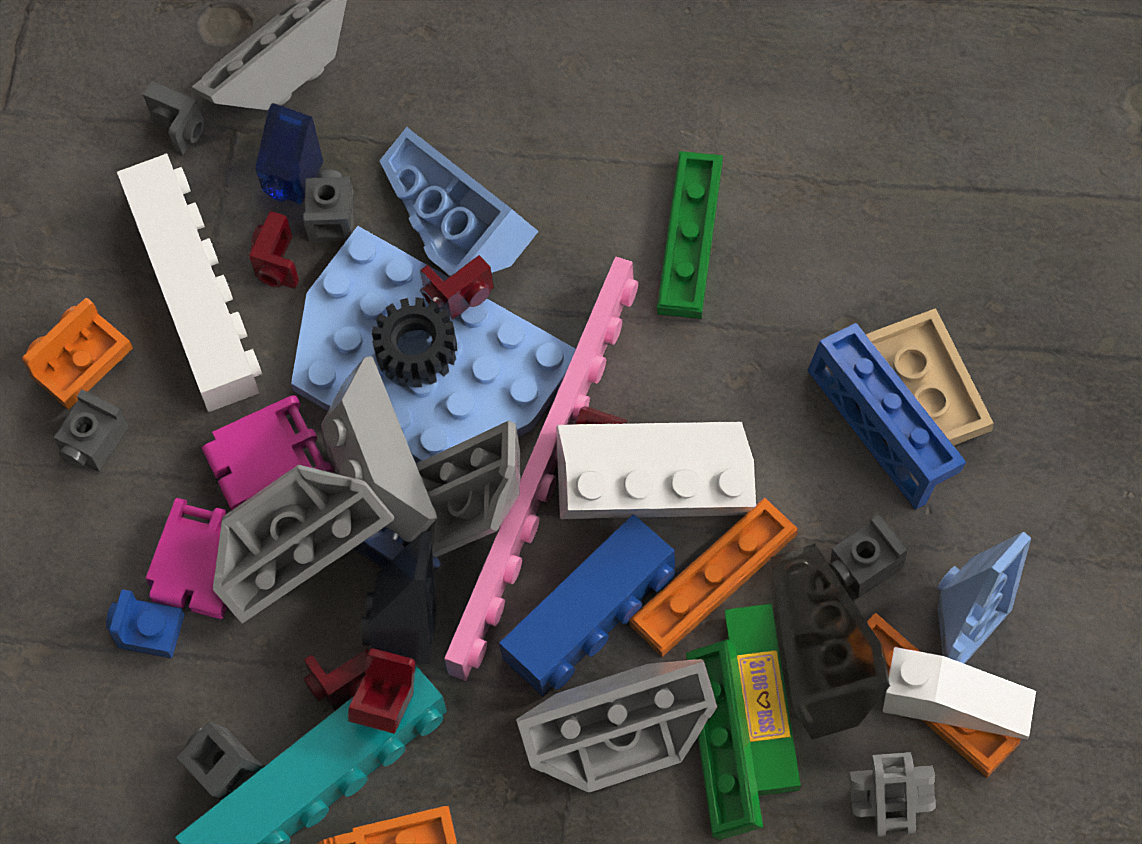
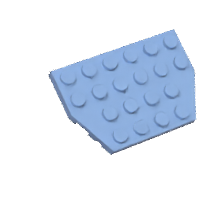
[291,226,576,463]

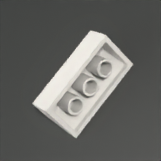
[556,422,756,519]

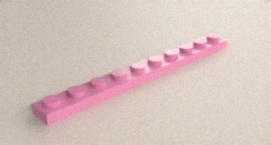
[444,256,638,681]

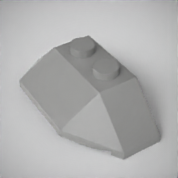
[192,0,347,111]
[321,356,437,542]
[416,421,521,557]
[213,465,394,624]
[516,659,717,793]

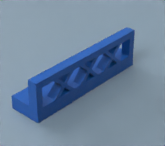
[807,323,966,510]

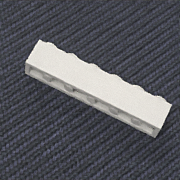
[117,154,262,412]

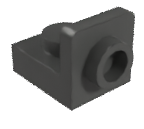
[143,81,204,154]

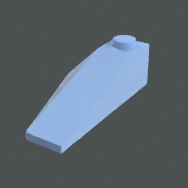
[380,127,539,276]
[937,532,1031,664]

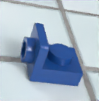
[106,589,185,658]

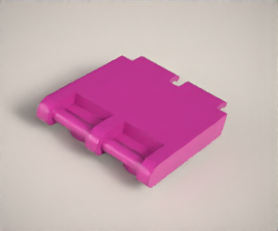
[202,395,335,510]
[145,498,227,619]

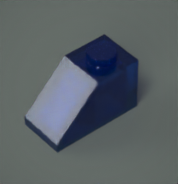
[255,103,324,204]

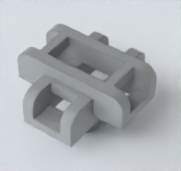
[849,752,936,837]

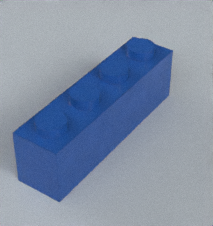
[499,514,675,697]

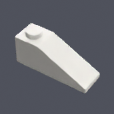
[883,647,1036,740]

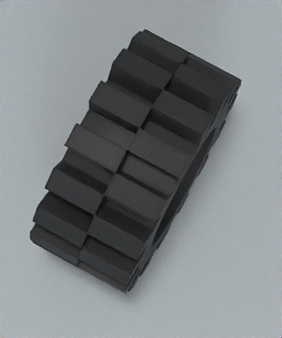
[372,297,457,388]

